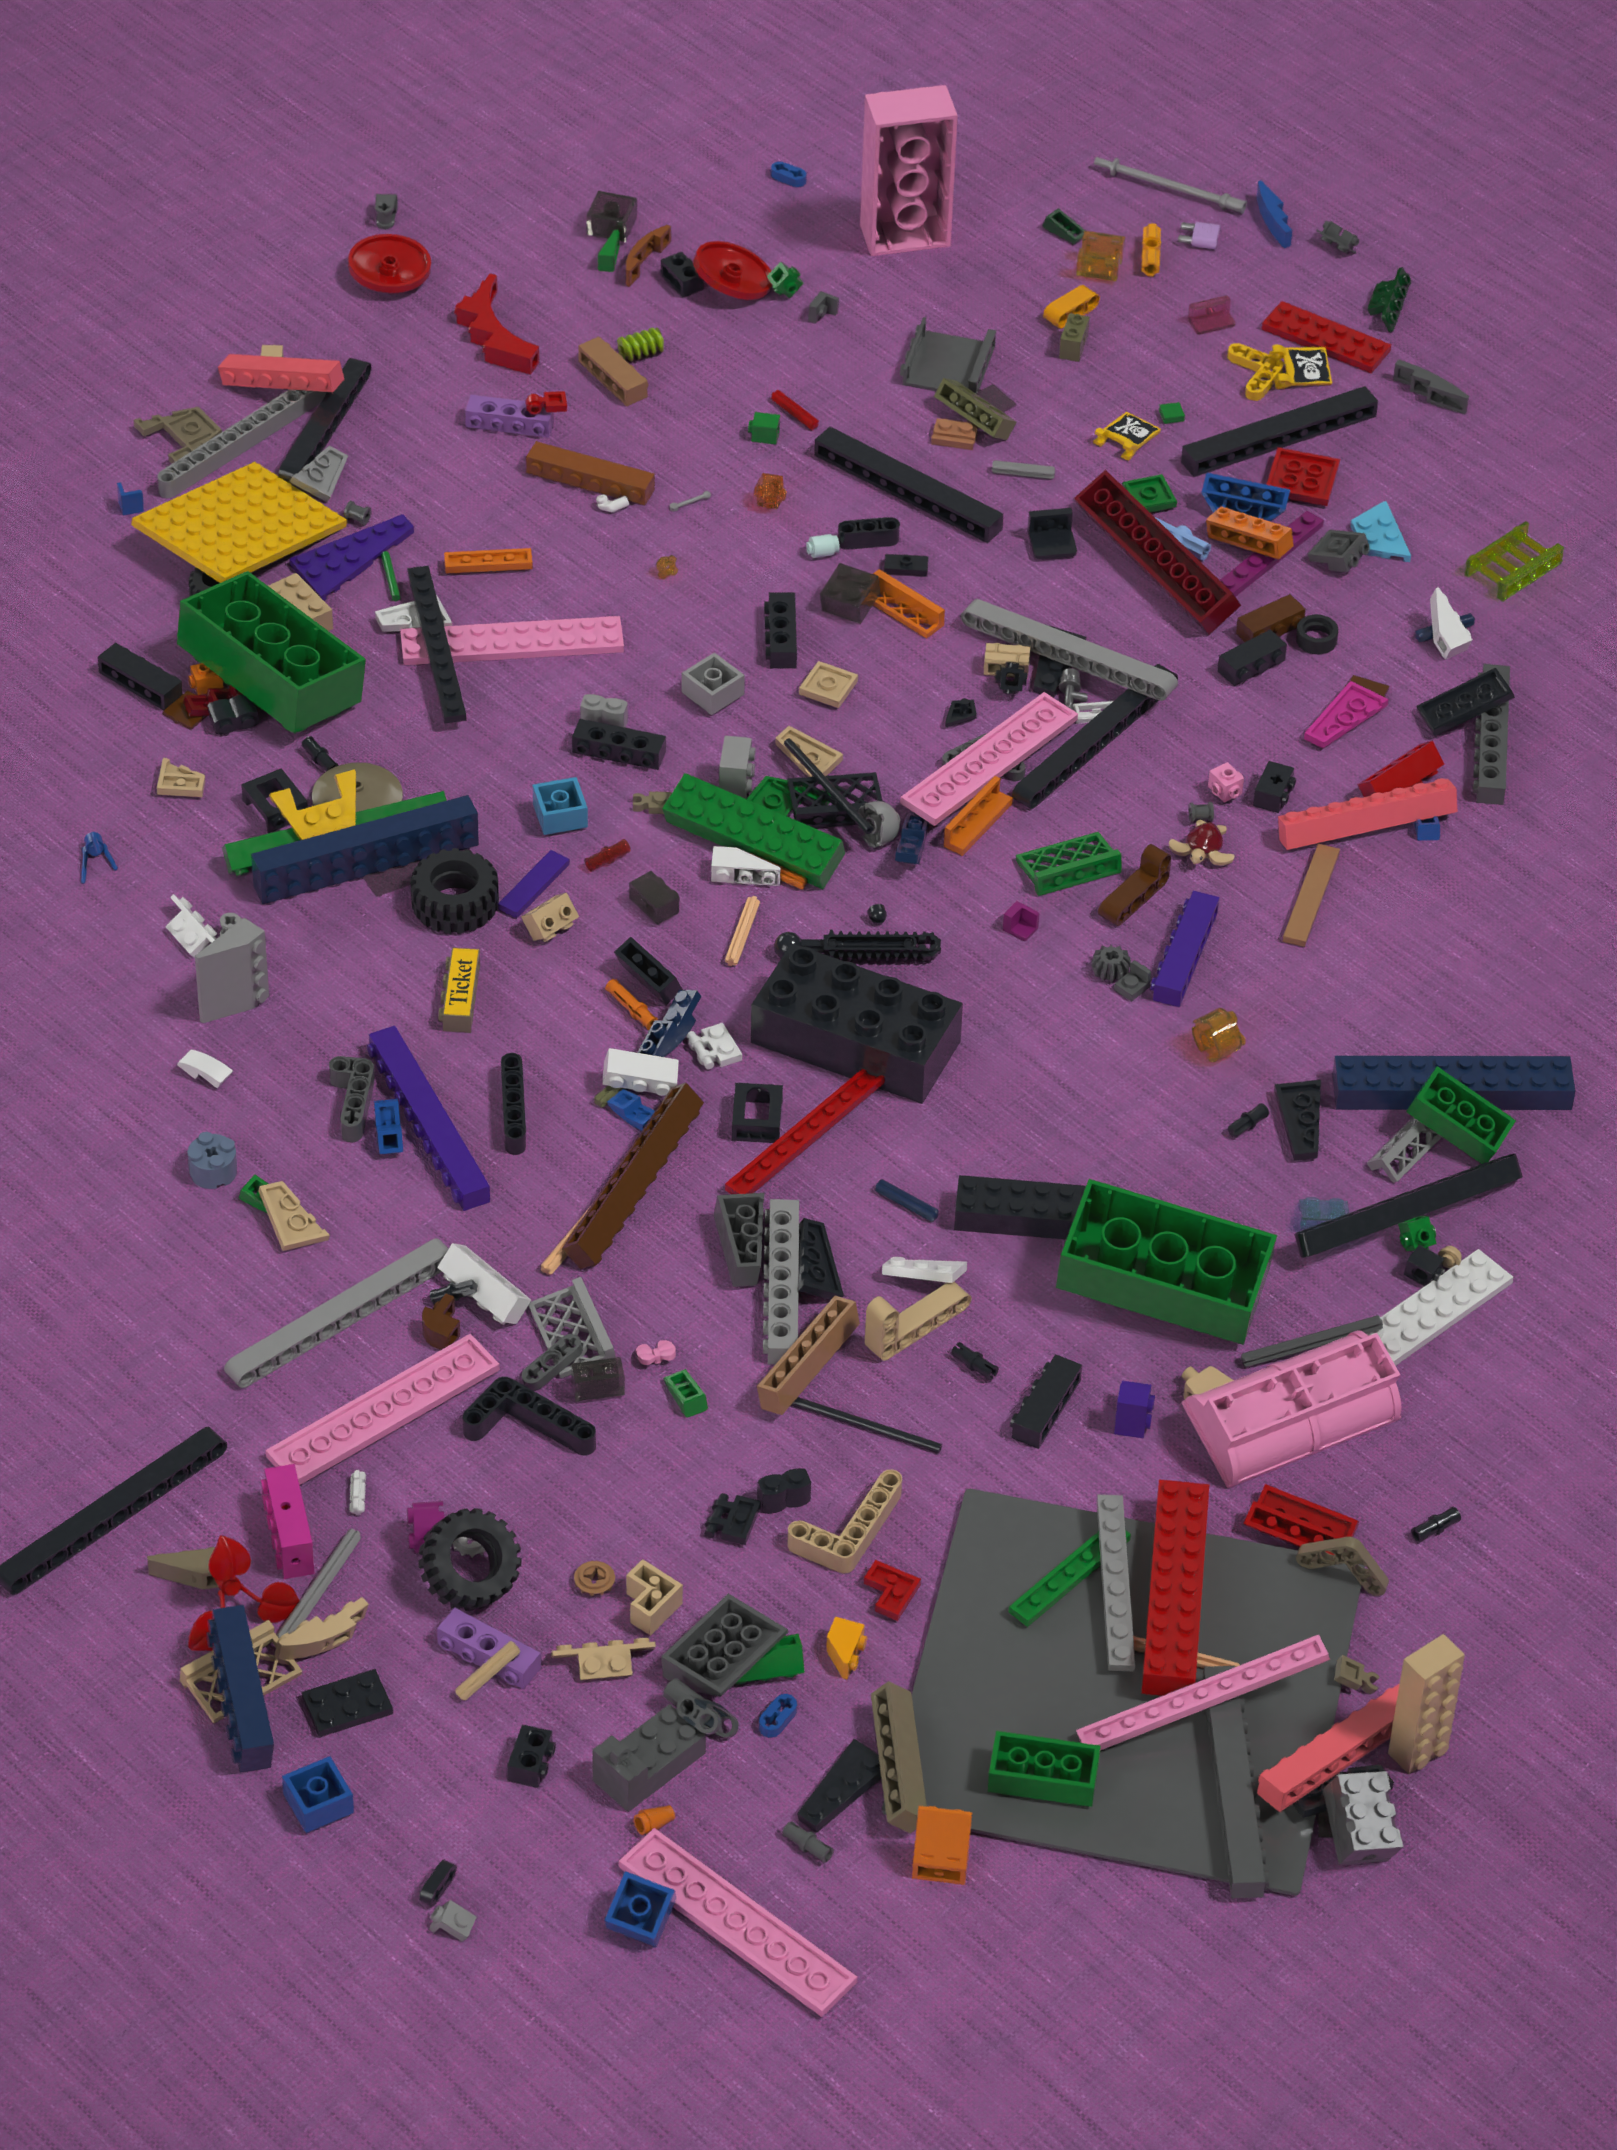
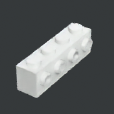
[437,1243,531,1325]

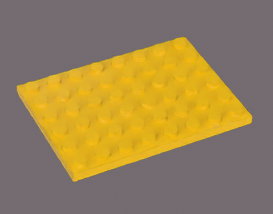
[131,462,347,583]

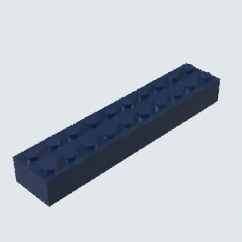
[251,795,479,905]
[1332,1056,1575,1110]

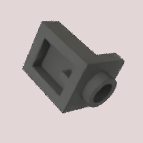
[808,291,839,324]
[1114,960,1151,1002]

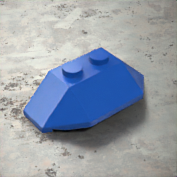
[1201,472,1290,522]

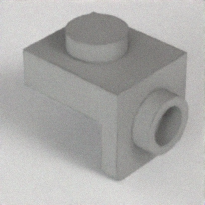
[429,1900,477,1942]

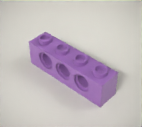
[465,395,554,438]
[437,1608,541,1690]

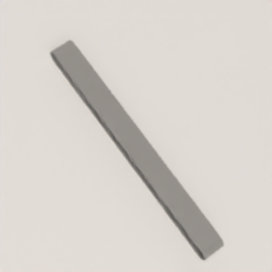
[157,389,327,498]
[960,599,1178,701]
[224,1238,449,1388]

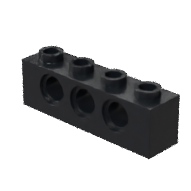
[764,592,797,669]
[572,719,666,770]

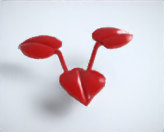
[188,1535,300,1651]

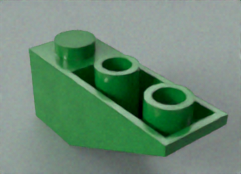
[735,1634,805,1685]

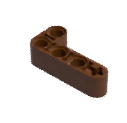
[1098,844,1171,926]

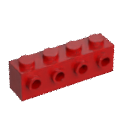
[1357,741,1445,797]

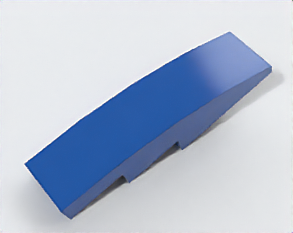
[1256,180,1293,249]

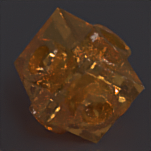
[754,473,786,509]

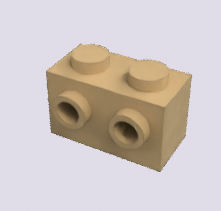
[521,892,579,942]

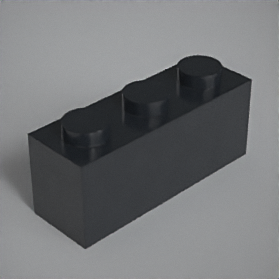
[1217,630,1287,686]
[614,937,683,1005]

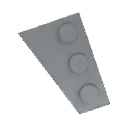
[289,445,348,502]

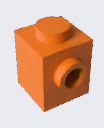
[188,663,223,695]

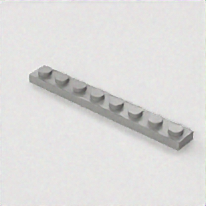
[1096,1495,1135,1671]

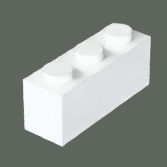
[602,1048,679,1096]

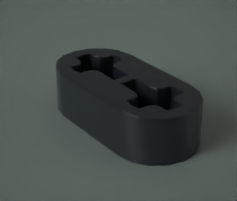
[419,1859,457,1906]

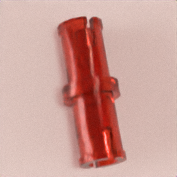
[584,839,631,872]

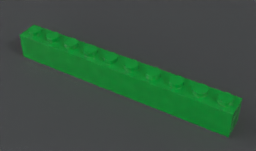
[222,791,447,876]

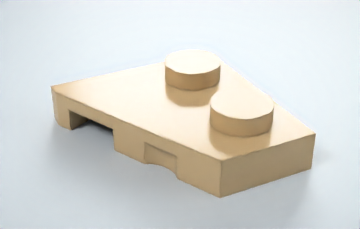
[157,758,206,797]

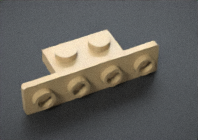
[551,1638,656,1681]

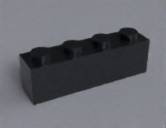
[97,642,183,711]
[1010,1354,1082,1449]

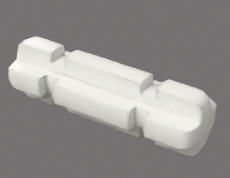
[350,1470,366,1516]

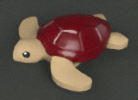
[1169,820,1234,865]

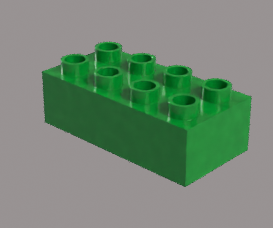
[177,571,366,733]
[1055,1179,1277,1345]

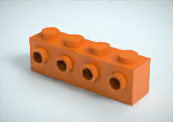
[1206,507,1294,559]

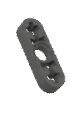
[522,1334,583,1390]

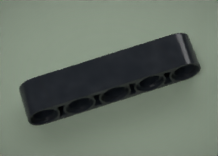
[501,1053,526,1155]

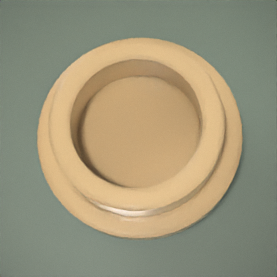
[1438,1246,1462,1268]

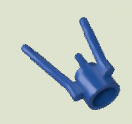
[81,832,118,884]

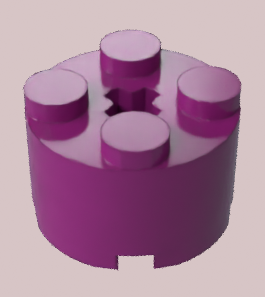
[407,1501,444,1554]

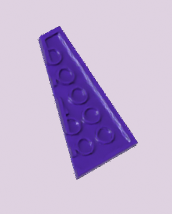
[289,514,414,601]

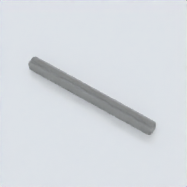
[277,1529,361,1638]

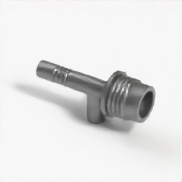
[1059,668,1088,710]

